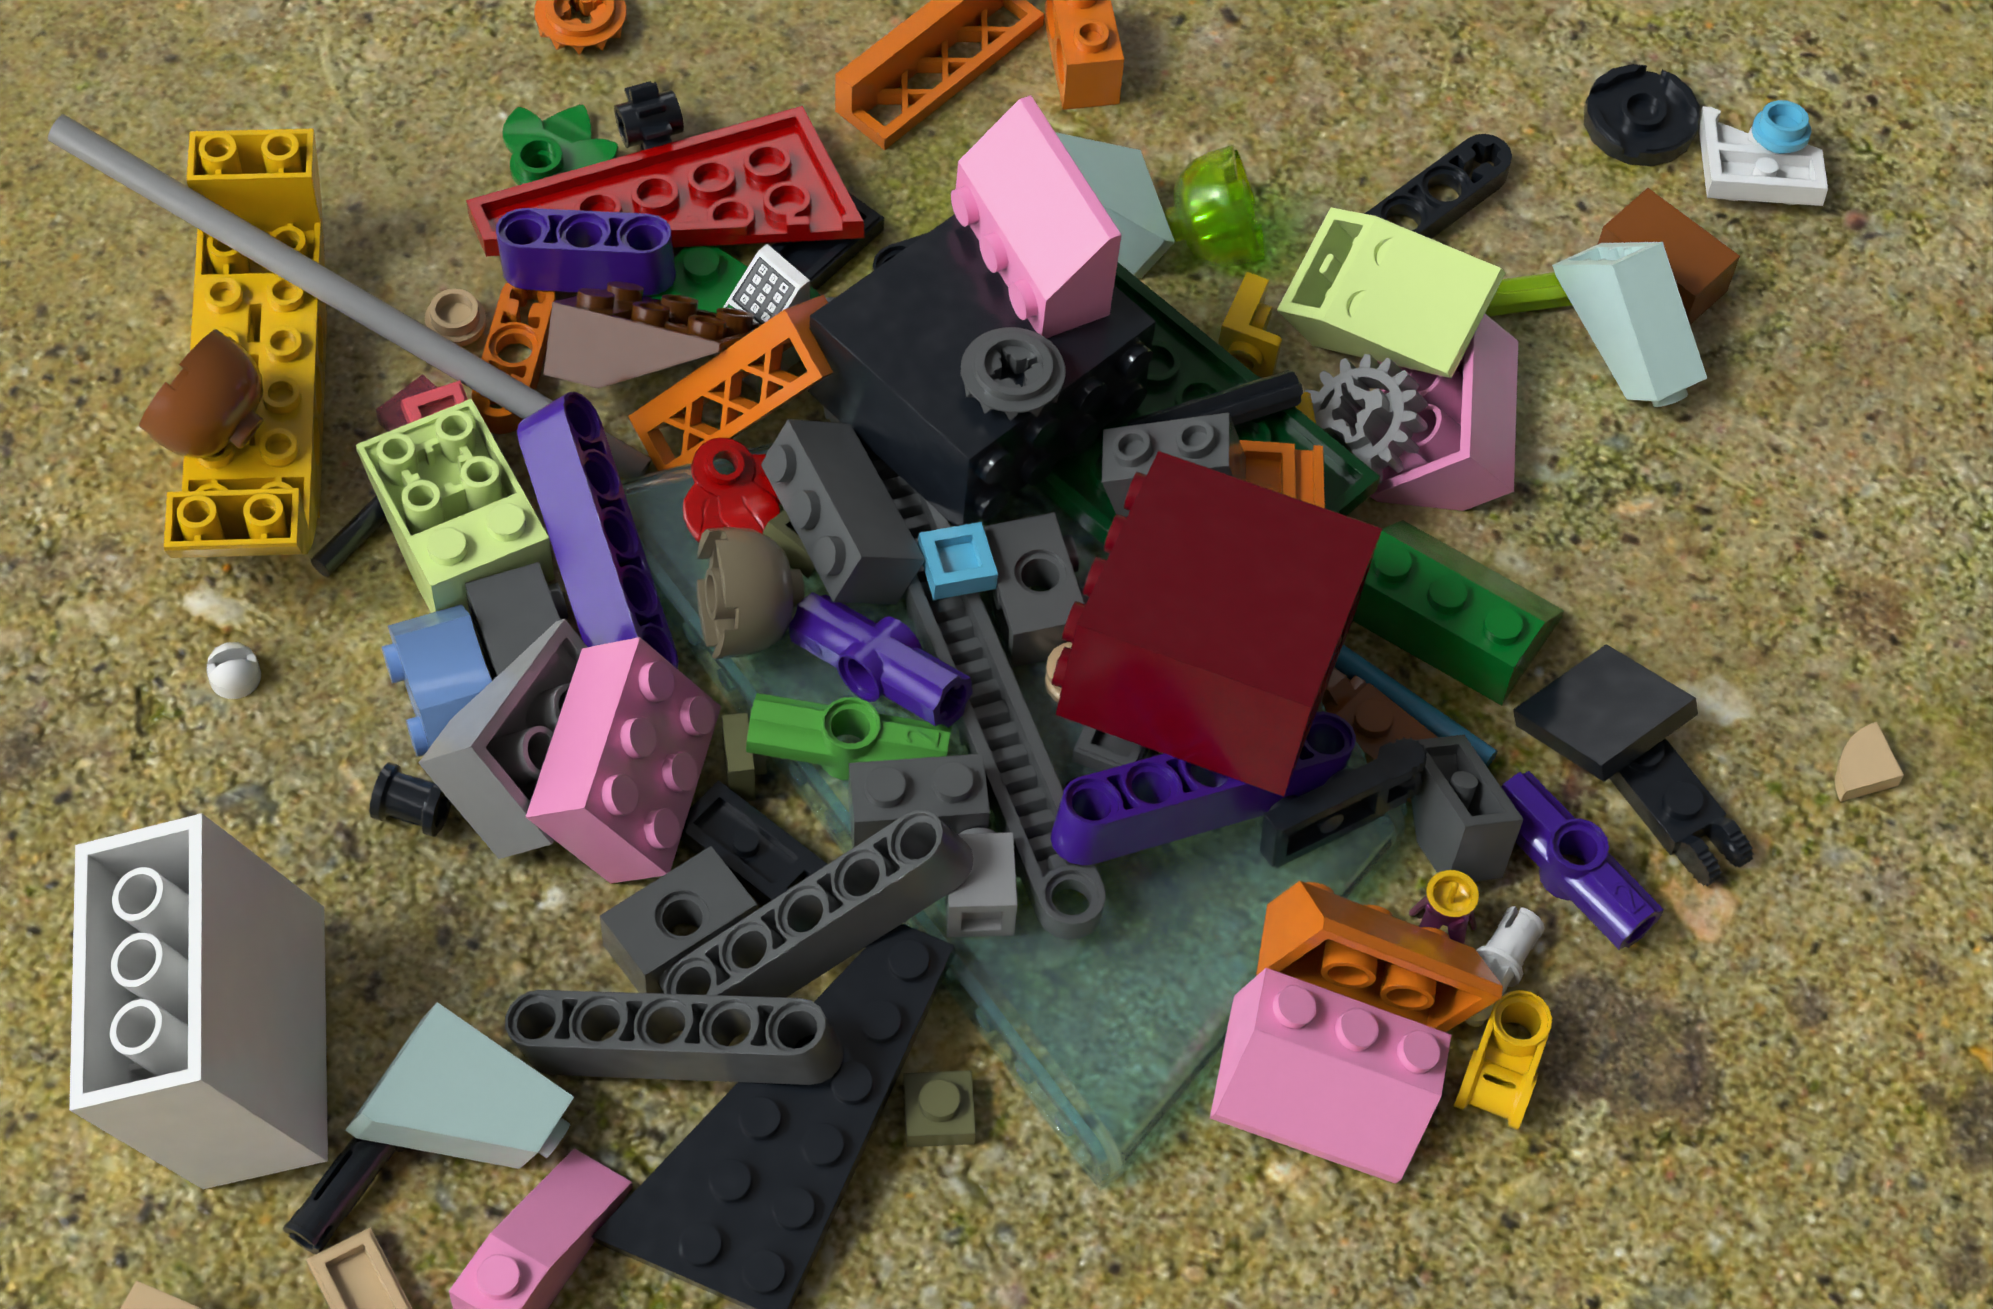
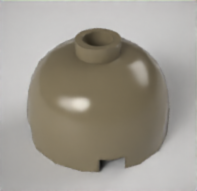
[697,527,804,659]

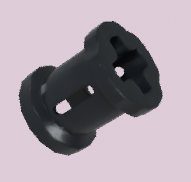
[369,762,452,837]

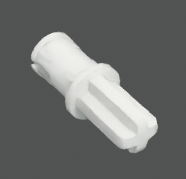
[1465,906,1545,1027]

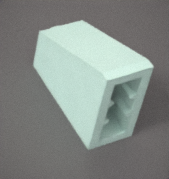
[1055,132,1175,279]
[1552,242,1707,407]
[345,1002,574,1169]

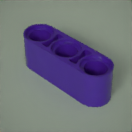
[496,208,676,296]

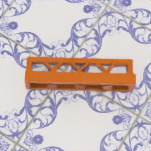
[835,0,1044,150]
[628,294,834,481]

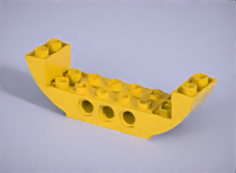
[164,128,327,558]

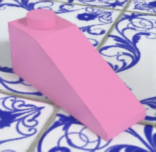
[449,1148,632,1309]

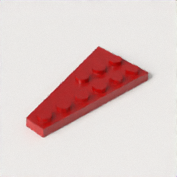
[466,106,865,257]

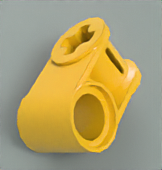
[1454,990,1552,1130]

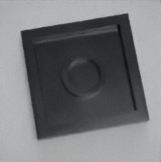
[1513,644,1698,782]

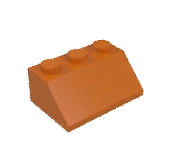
[1256,881,1503,1032]

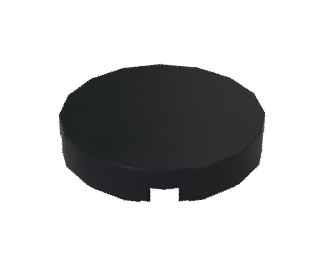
[1584,64,1700,167]

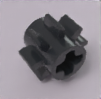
[614,81,684,151]

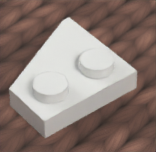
[1698,106,1828,206]

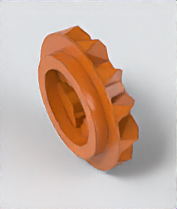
[534,0,627,55]

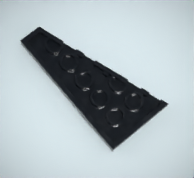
[592,924,955,1309]

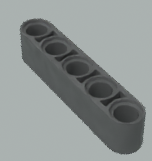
[663,810,974,998]
[505,990,844,1085]

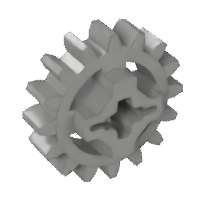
[1305,354,1428,484]

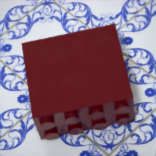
[1051,451,1382,797]

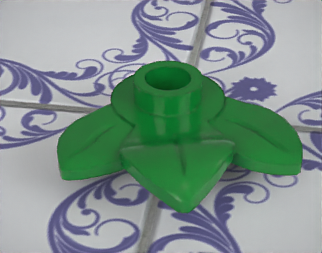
[502,104,618,185]

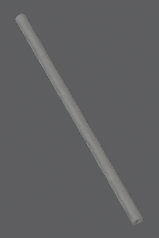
[48,114,652,485]

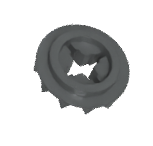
[960,327,1066,421]

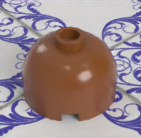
[139,329,263,458]

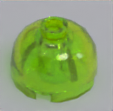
[1165,145,1267,267]

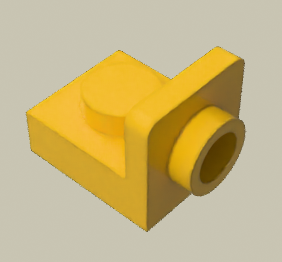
[1218,272,1282,378]

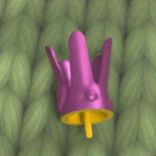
[1409,870,1479,944]

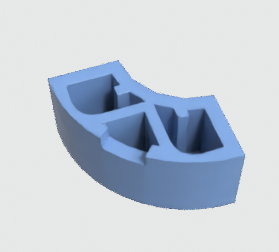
[381,604,492,757]

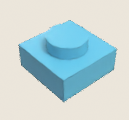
[918,522,998,600]

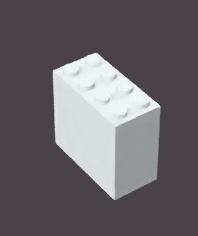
[70,813,328,1189]

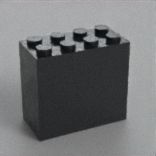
[808,214,1156,526]

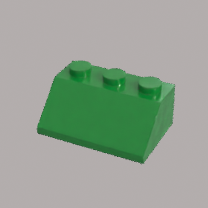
[1353,520,1565,706]

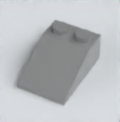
[418,619,587,859]

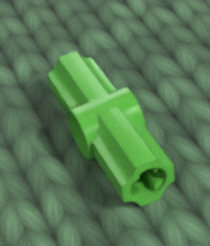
[746,693,952,780]

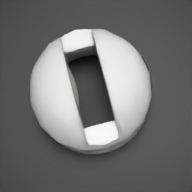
[206,642,261,699]

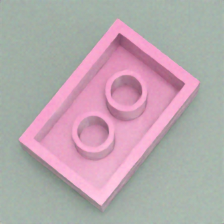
[526,637,721,884]

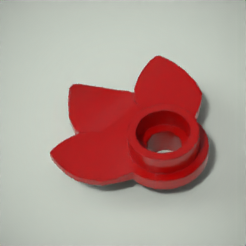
[682,438,782,543]

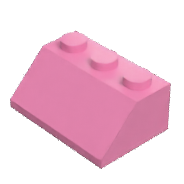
[951,95,1121,338]
[1370,314,1518,511]
[1210,968,1451,1184]

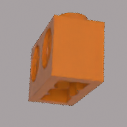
[1044,0,1124,110]

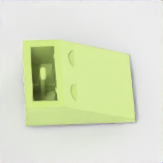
[1277,207,1505,378]
[356,398,555,614]

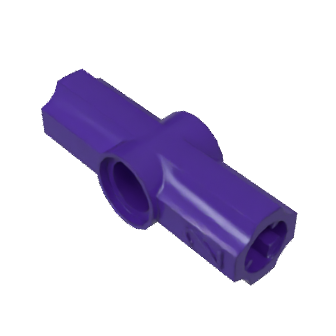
[789,592,973,728]
[1501,771,1664,950]

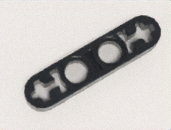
[1365,134,1512,239]

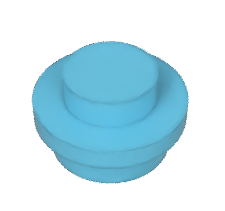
[1752,100,1812,154]

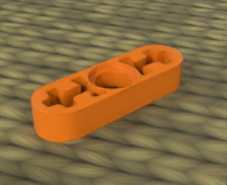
[471,283,556,434]

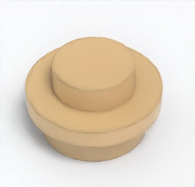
[425,288,486,347]

